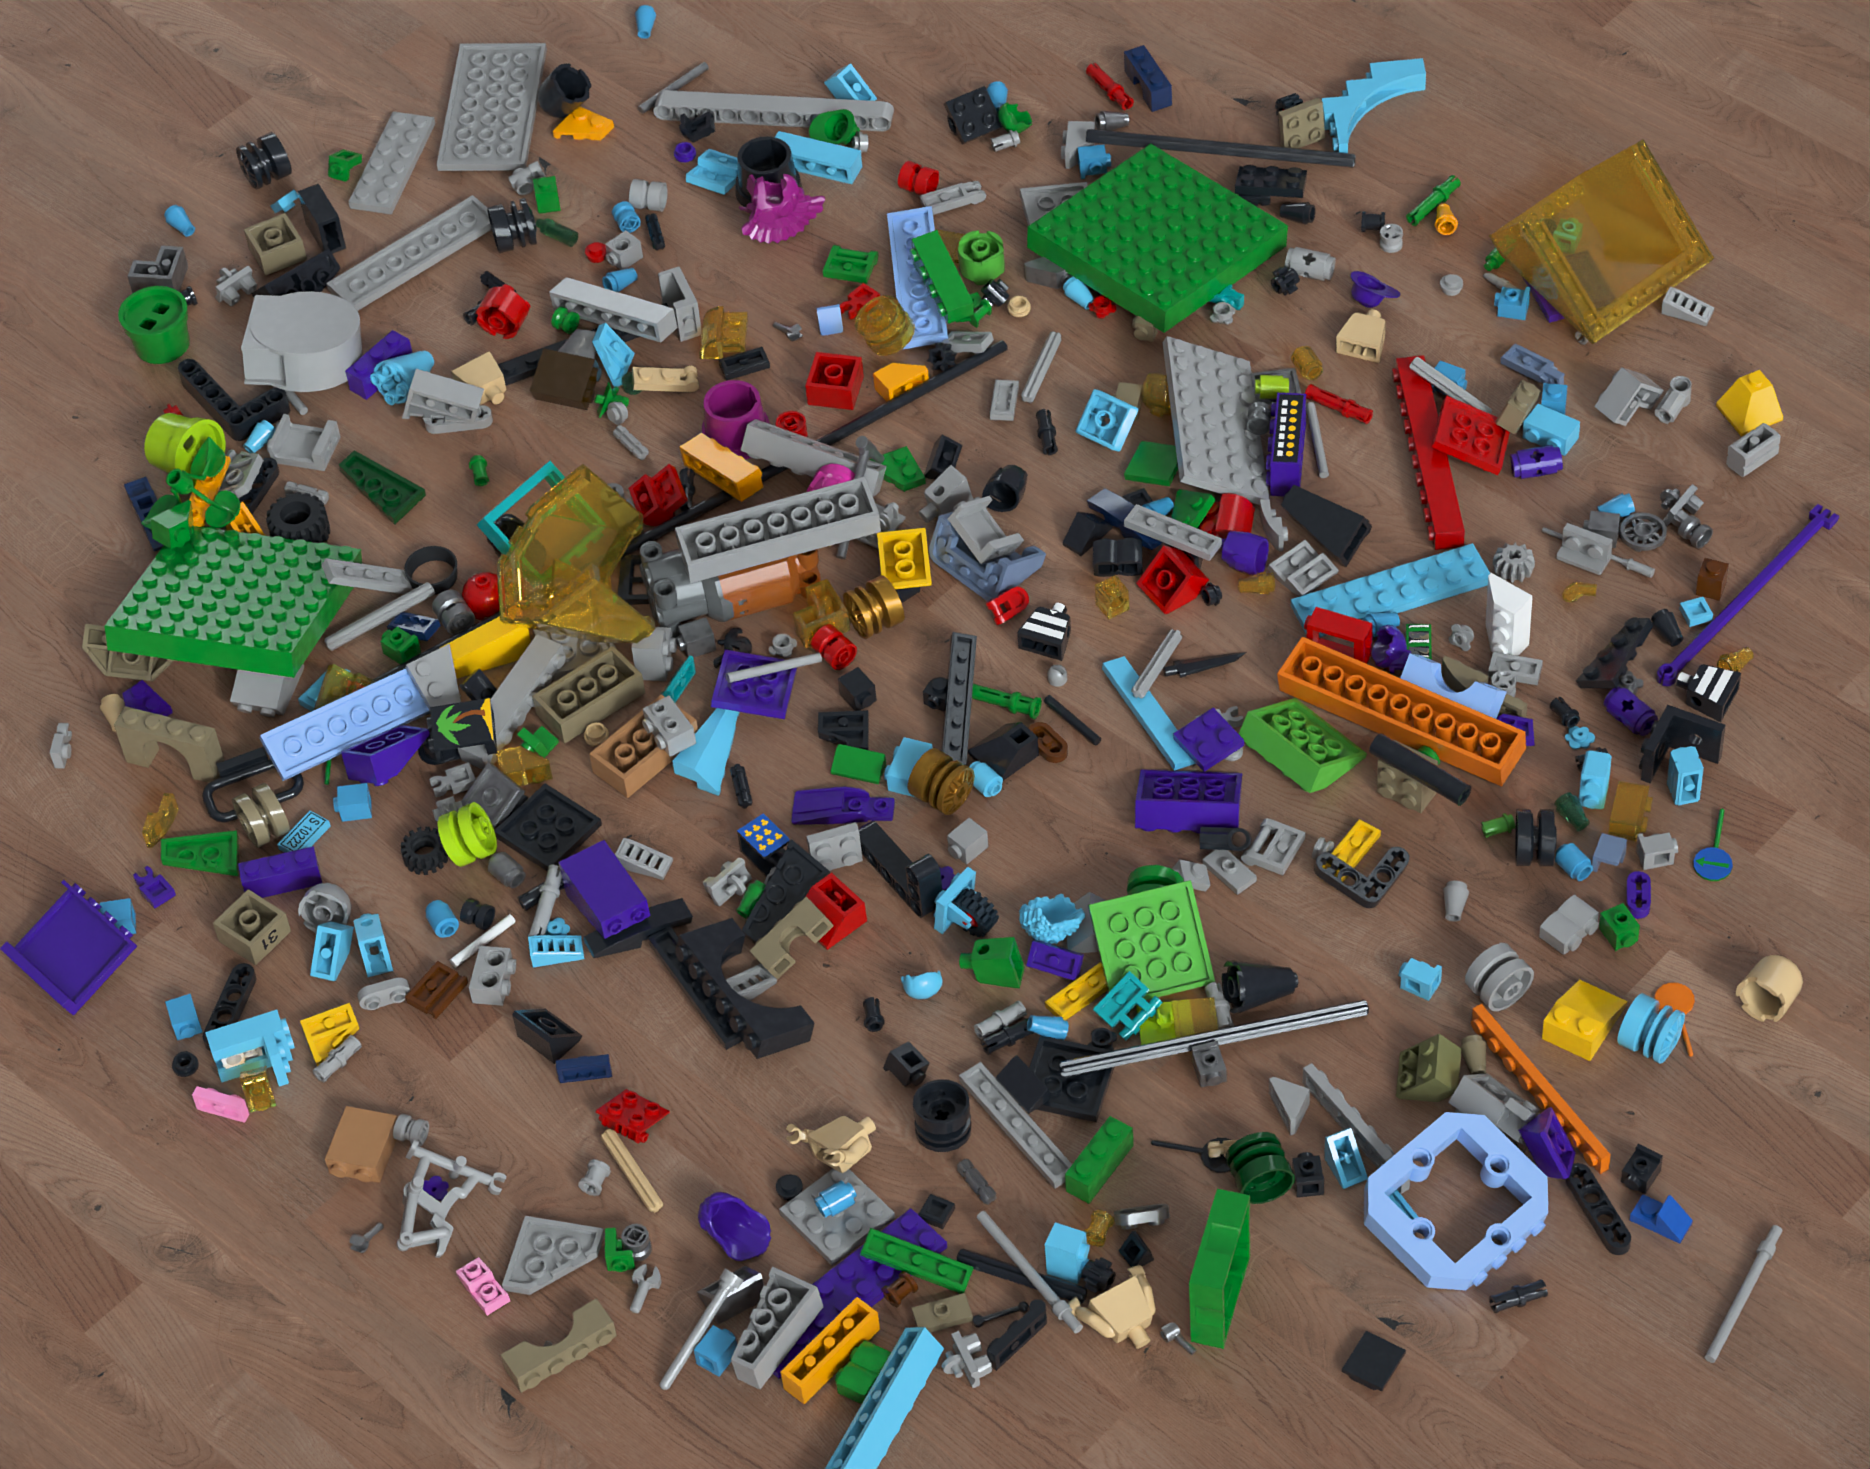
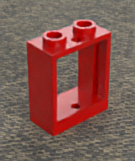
[1304,607,1373,664]

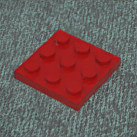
[1432,395,1510,475]

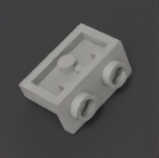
[1556,523,1613,575]

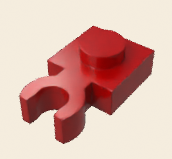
[840,283,881,320]

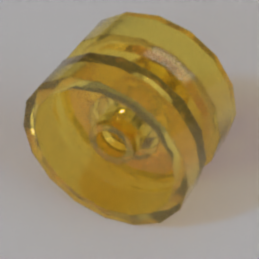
[855,295,915,356]

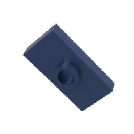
[387,612,441,641]
[556,1054,612,1083]

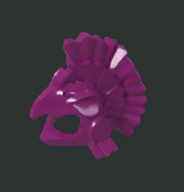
[739,174,825,244]

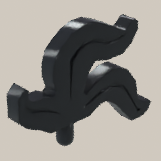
[714,628,752,669]

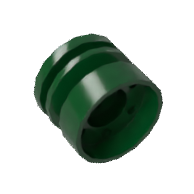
[1225,1132,1295,1204]

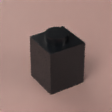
[838,667,877,711]

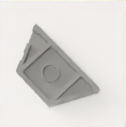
[218,450,264,498]

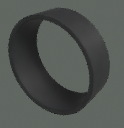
[404,546,457,595]

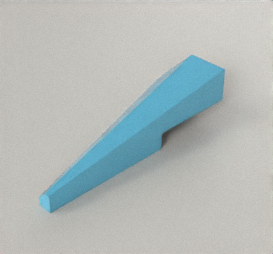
[672,708,740,796]

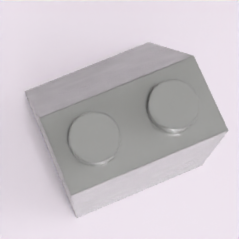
[230,664,305,717]

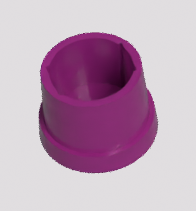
[702,380,770,460]

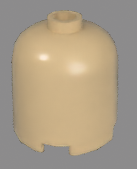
[1736,955,1803,1022]

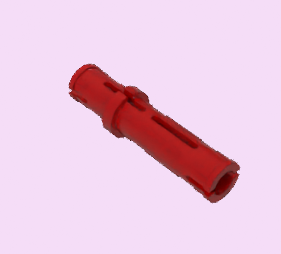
[1086,63,1134,110]
[1305,384,1373,424]

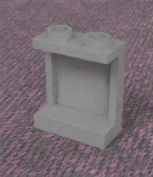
[658,267,702,342]
[267,414,341,471]
[948,496,1024,564]

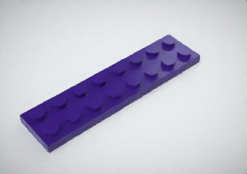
[773,1208,948,1379]

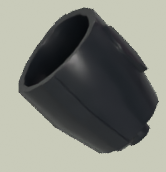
[982,465,1028,512]

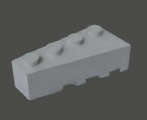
[731,1266,824,1389]

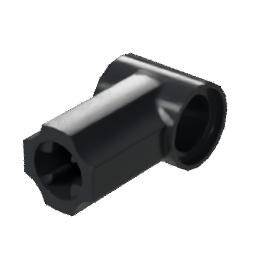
[1200,827,1252,851]

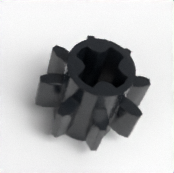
[1271,266,1300,296]
[981,279,1009,307]
[927,343,957,371]
[1081,1257,1116,1293]

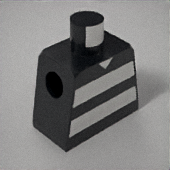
[1017,603,1071,661]
[1676,664,1741,722]

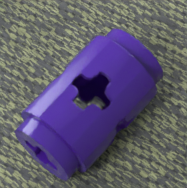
[1510,445,1563,479]
[1604,686,1658,736]

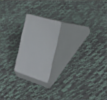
[1269,1077,1310,1135]

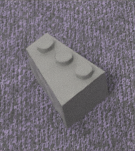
[402,369,484,424]

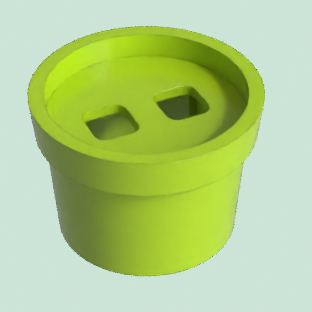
[144,413,226,487]

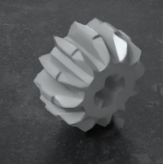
[1493,542,1535,583]

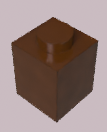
[1696,558,1729,601]

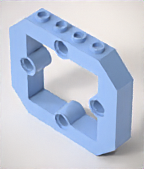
[1364,1112,1548,1291]

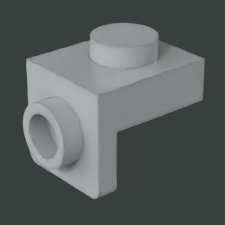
[1172,859,1211,892]

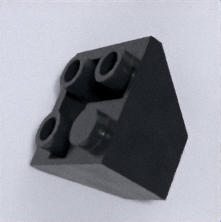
[968,722,1039,781]

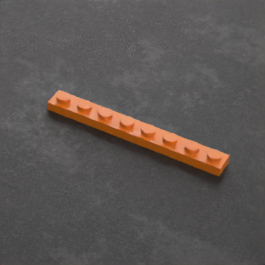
[1471,1004,1611,1174]

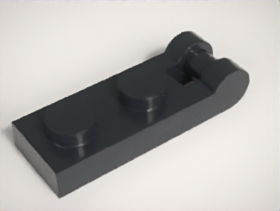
[987,1299,1047,1371]

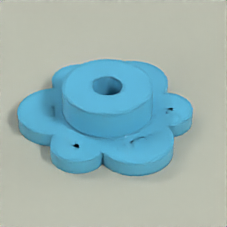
[1565,726,1595,749]
[545,918,570,935]

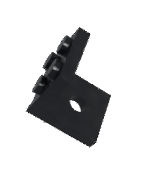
[1639,705,1726,784]

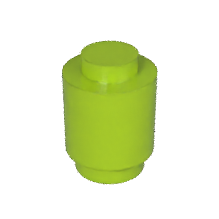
[1255,375,1289,399]

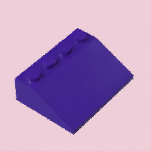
[1135,770,1242,833]

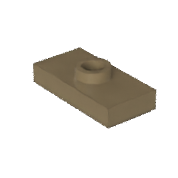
[912,1293,973,1333]

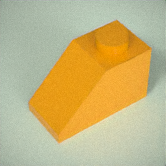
[873,363,929,402]

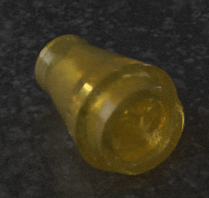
[1239,570,1276,595]
[1717,647,1754,672]

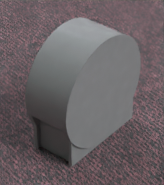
[241,292,363,392]

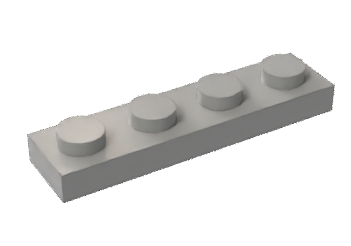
[1124,504,1222,561]
[322,559,412,594]

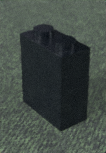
[298,183,346,254]

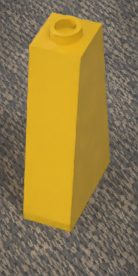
[440,607,531,679]

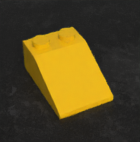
[877,528,932,589]
[1542,980,1628,1061]

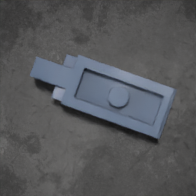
[1501,343,1564,385]

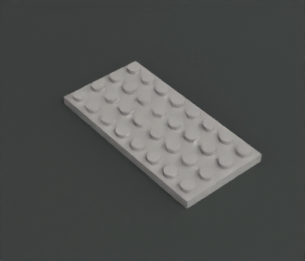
[437,43,547,171]
[1163,336,1269,505]

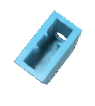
[353,913,393,977]

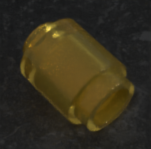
[1291,346,1323,380]

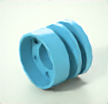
[1617,993,1685,1064]

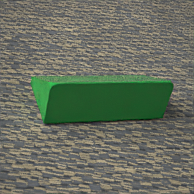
[831,744,887,785]

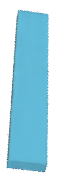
[1102,656,1196,771]

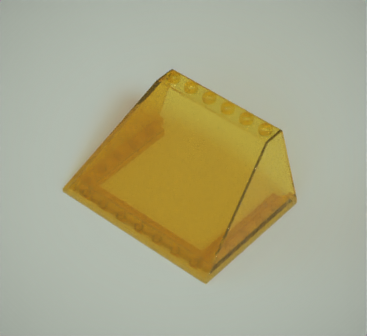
[1489,139,1715,344]

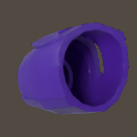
[1220,531,1269,578]

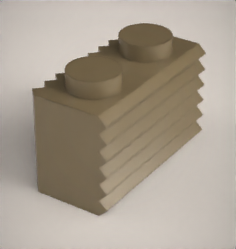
[1495,380,1541,434]

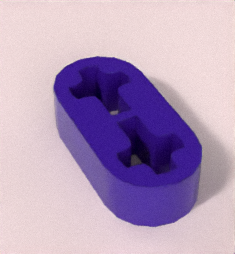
[1626,871,1651,919]

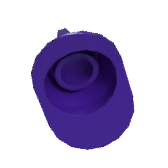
[1350,271,1400,308]

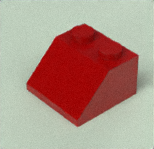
[1136,545,1210,614]

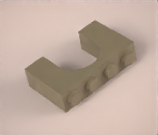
[114,706,225,783]

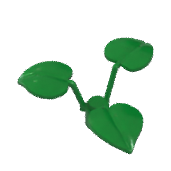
[141,437,241,530]

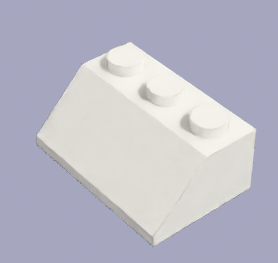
[1486,573,1532,656]

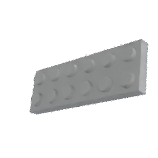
[349,112,435,215]

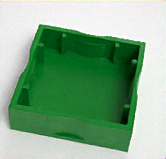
[1189,1189,1251,1349]

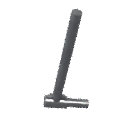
[836,436,884,559]

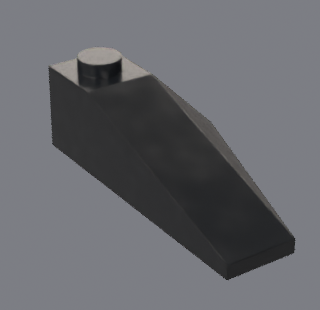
[251,249,341,298]

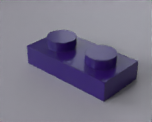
[1026,940,1084,981]

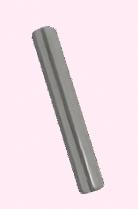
[1021,331,1061,403]
[1409,357,1492,414]
[1131,629,1182,699]

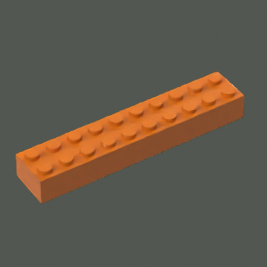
[1277,637,1526,787]

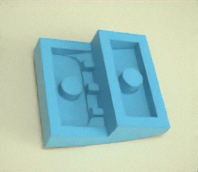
[686,149,738,195]

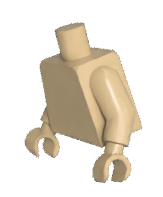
[786,1116,876,1174]
[1068,1266,1156,1349]

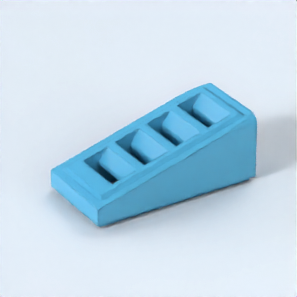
[528,935,584,968]

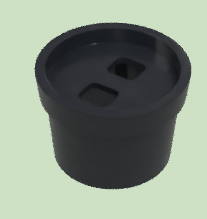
[735,136,802,207]

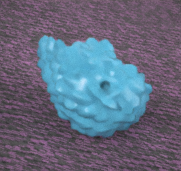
[1019,894,1085,944]

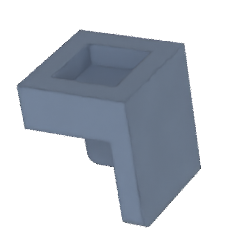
[1592,833,1627,872]

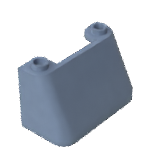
[929,511,1046,601]

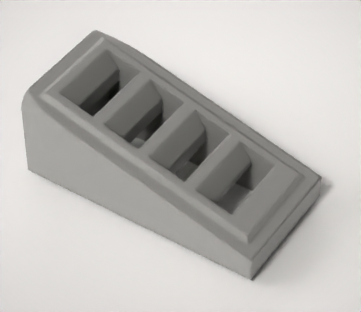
[1661,287,1714,326]
[615,838,673,880]
[726,964,777,1001]

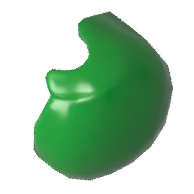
[998,102,1032,134]

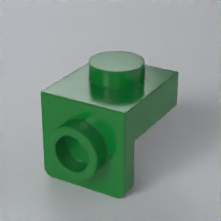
[517,726,559,759]

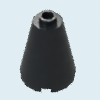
[1222,960,1298,1014]

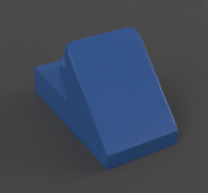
[1630,1194,1693,1244]

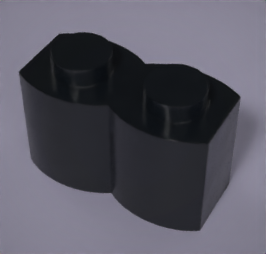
[1093,537,1143,577]

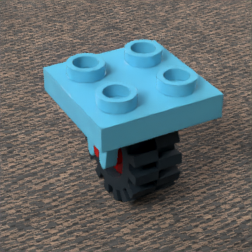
[934,867,999,937]

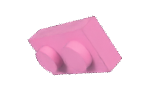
[192,1086,249,1123]

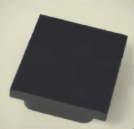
[1342,1331,1406,1391]

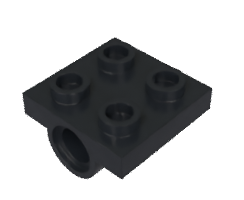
[944,86,1002,145]

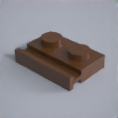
[405,961,468,1019]

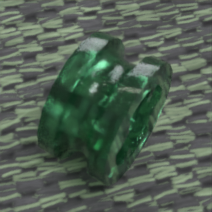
[622,372,642,395]

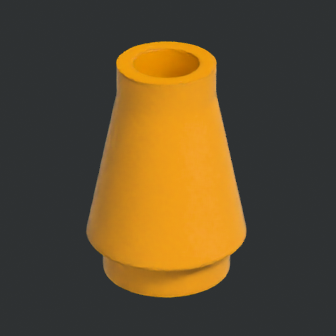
[1435,204,1458,235]

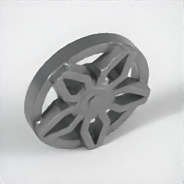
[1620,513,1667,552]

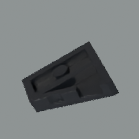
[818,710,869,750]

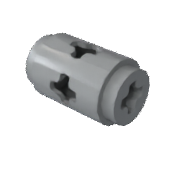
[1285,247,1336,281]

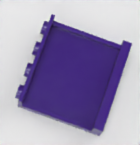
[0,880,137,1016]

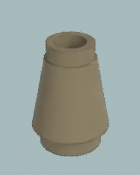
[1460,1035,1487,1075]

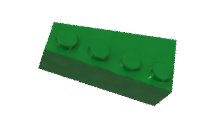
[909,230,974,324]

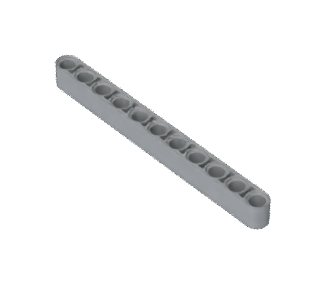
[654,90,894,131]

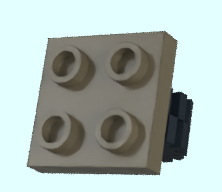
[1275,93,1325,149]

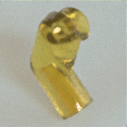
[1562,582,1597,603]

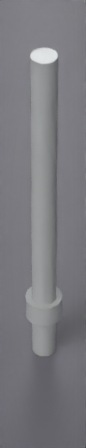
[977,1211,1083,1333]
[1705,1225,1782,1363]

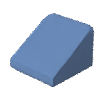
[816,304,843,336]

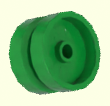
[1127,865,1184,895]

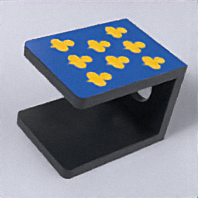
[737,813,790,877]

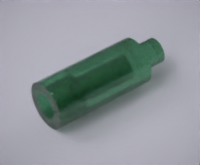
[536,218,579,247]

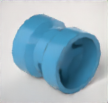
[612,201,641,233]

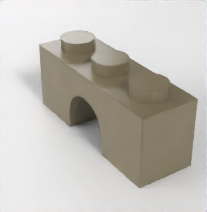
[750,897,834,980]

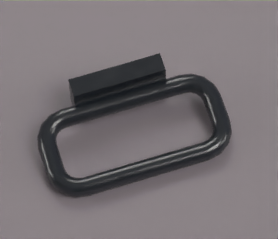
[202,746,304,823]

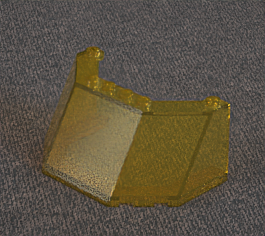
[496,464,655,643]

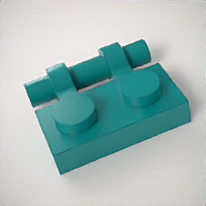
[1093,971,1162,1041]

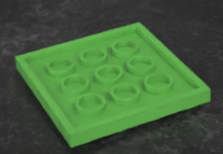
[1088,880,1215,1000]

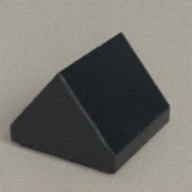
[1118,1231,1154,1268]

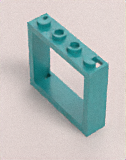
[476,461,608,590]

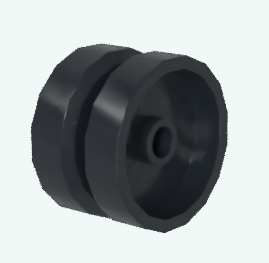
[1515,809,1557,866]

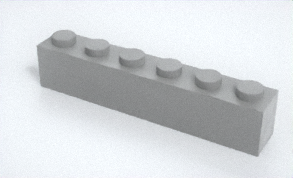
[549,277,678,343]
[741,419,887,497]
[457,634,566,770]

